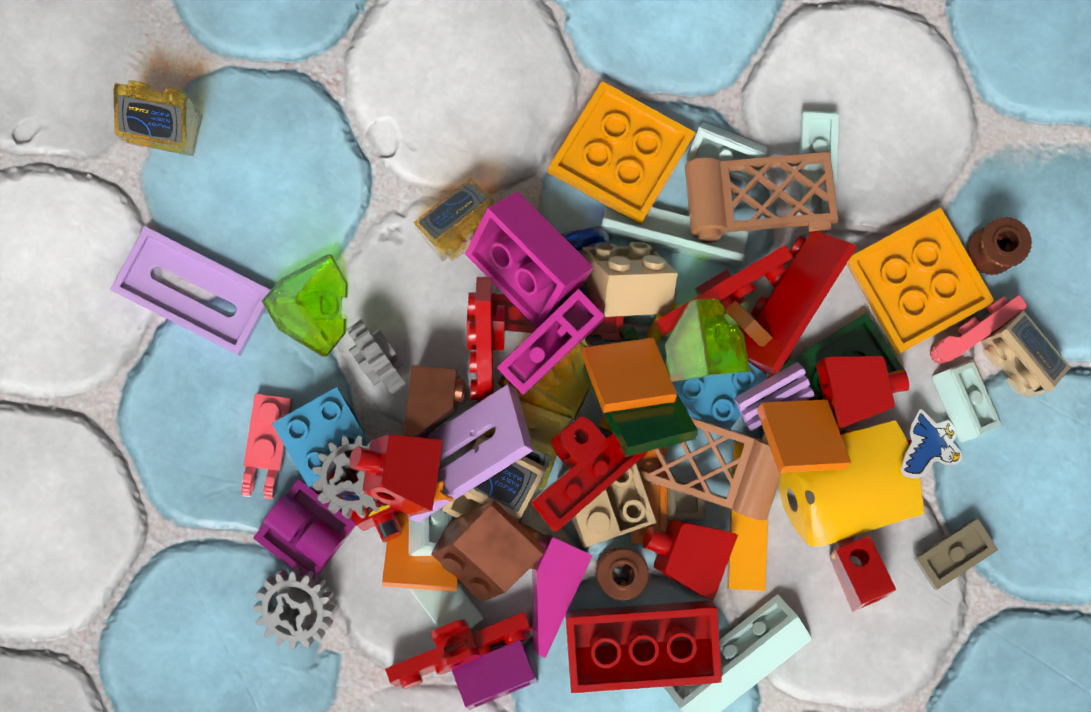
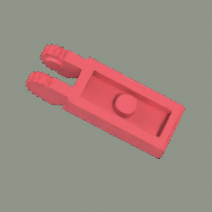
[929,295,1027,365]
[241,394,293,500]

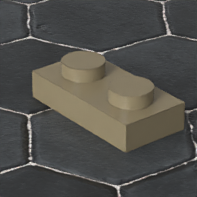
[914,519,998,590]

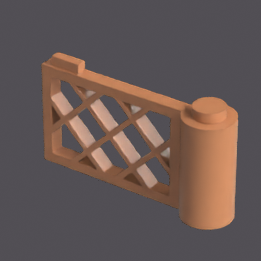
[685,152,838,243]
[636,416,782,521]

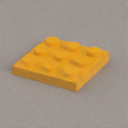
[547,81,696,225]
[846,207,995,355]

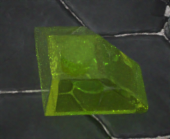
[261,254,348,357]
[665,299,749,382]

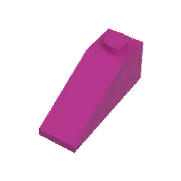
[497,289,605,395]
[532,534,593,658]

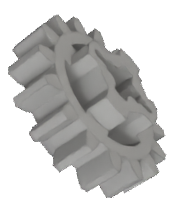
[346,319,407,395]
[312,436,379,519]
[253,567,336,650]

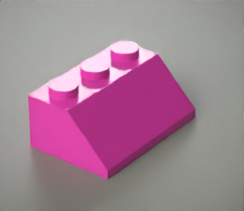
[464,191,594,328]

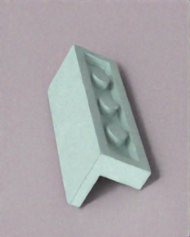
[600,206,749,269]
[664,594,812,712]

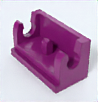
[452,640,538,710]

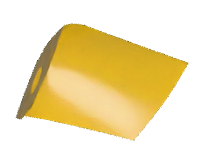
[779,420,924,547]

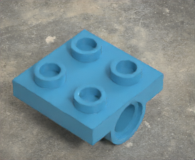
[672,333,767,429]
[272,386,370,487]

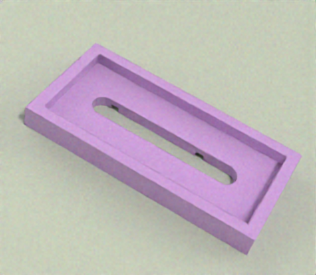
[110,226,274,356]
[408,384,534,522]

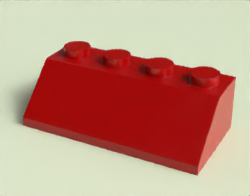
[731,231,857,379]
[565,600,722,693]

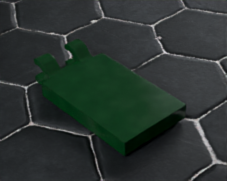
[761,312,904,400]
[582,326,698,457]

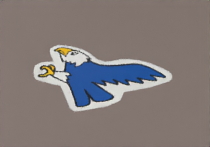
[901,409,962,478]

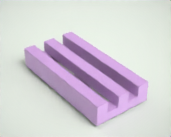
[734,362,814,431]

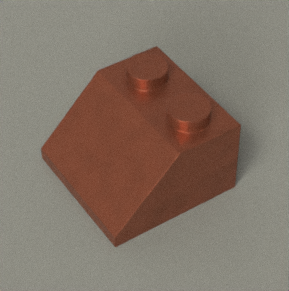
[404,365,466,438]
[431,500,546,602]

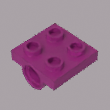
[253,479,357,581]

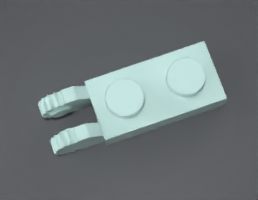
[798,111,839,213]

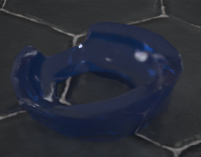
[561,226,611,251]

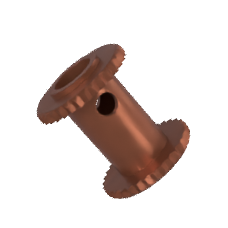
[967,216,1033,276]
[595,547,650,601]

